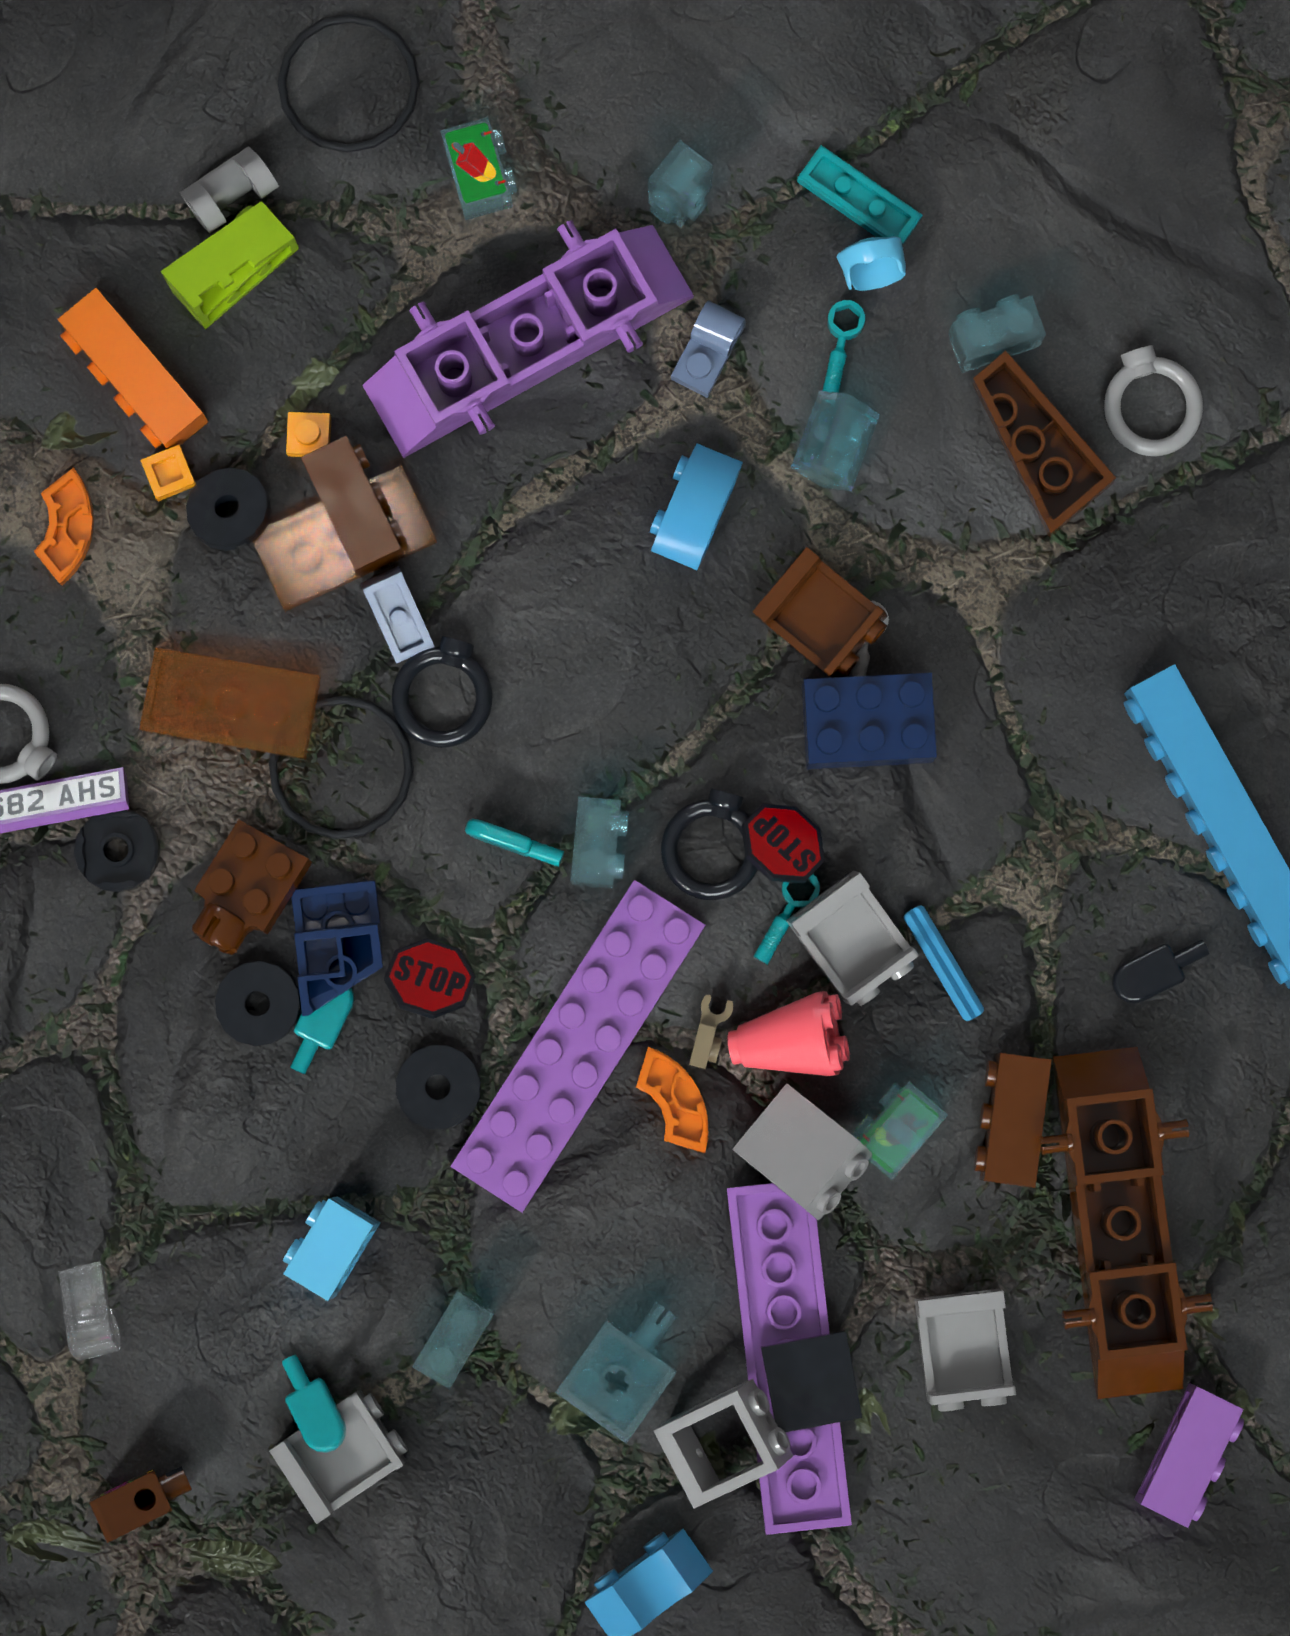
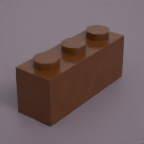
[301,436,406,577]
[974,1053,1052,1188]

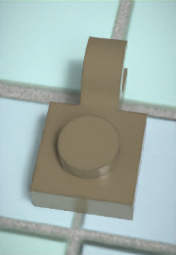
[689,994,733,1070]

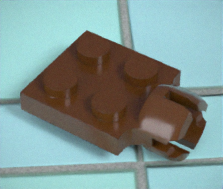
[192,819,312,955]

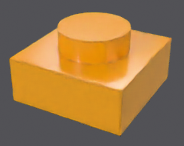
[286,412,331,457]
[140,445,196,501]

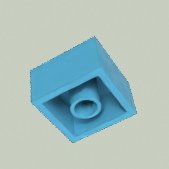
[283,1196,381,1301]

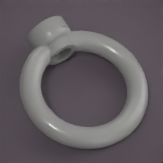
[1104,345,1203,456]
[0,684,57,784]

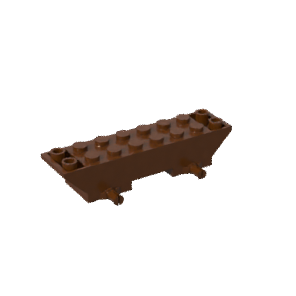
[1039,1047,1213,1399]

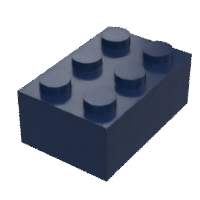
[802,673,937,769]

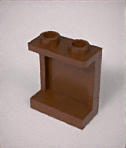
[753,547,887,678]

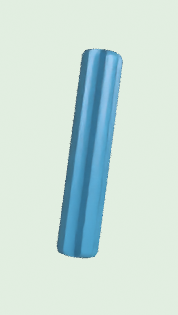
[904,905,984,1021]

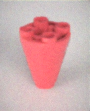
[728,991,850,1076]

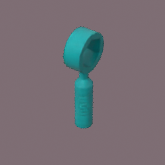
[821,300,865,400]
[753,874,820,965]

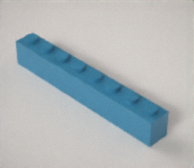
[1124,664,1290,989]

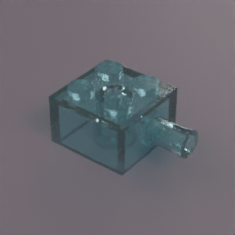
[556,1301,678,1444]

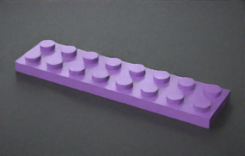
[450,880,706,1213]
[726,1183,852,1535]

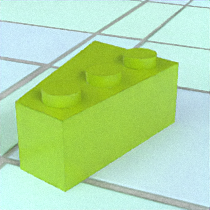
[160,201,299,330]

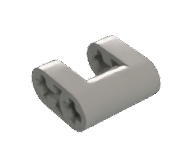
[180,146,279,233]

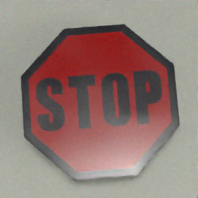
[742,803,825,883]
[384,938,476,1019]

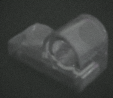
[58,1261,122,1361]

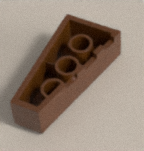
[973,350,1116,538]

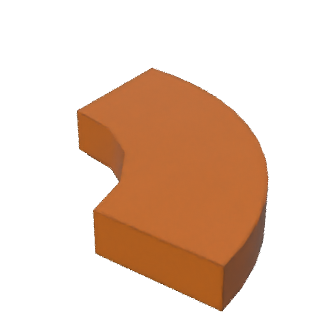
[34,468,94,586]
[636,1047,708,1153]

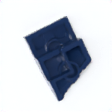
[291,880,383,1016]

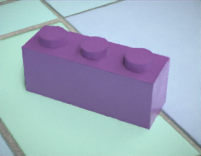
[1134,1383,1244,1528]

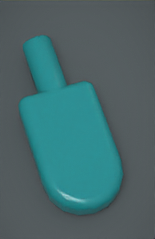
[465,818,564,867]
[290,988,354,1074]
[282,1355,346,1453]

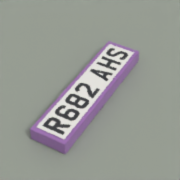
[0,767,129,833]

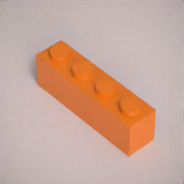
[57,288,208,449]

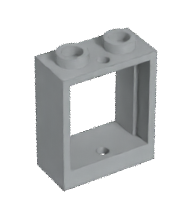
[653,1378,793,1508]

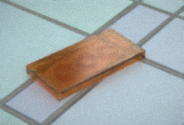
[253,465,437,612]
[139,647,321,760]

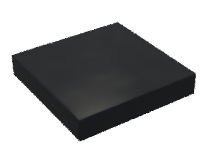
[761,1331,862,1432]

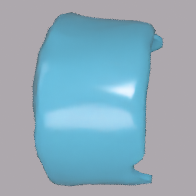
[836,236,906,291]

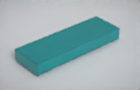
[797,145,923,246]

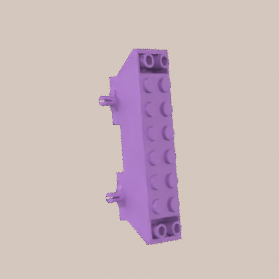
[362,220,694,458]

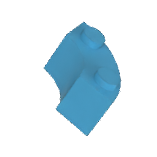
[650,443,743,570]
[584,1529,713,1636]

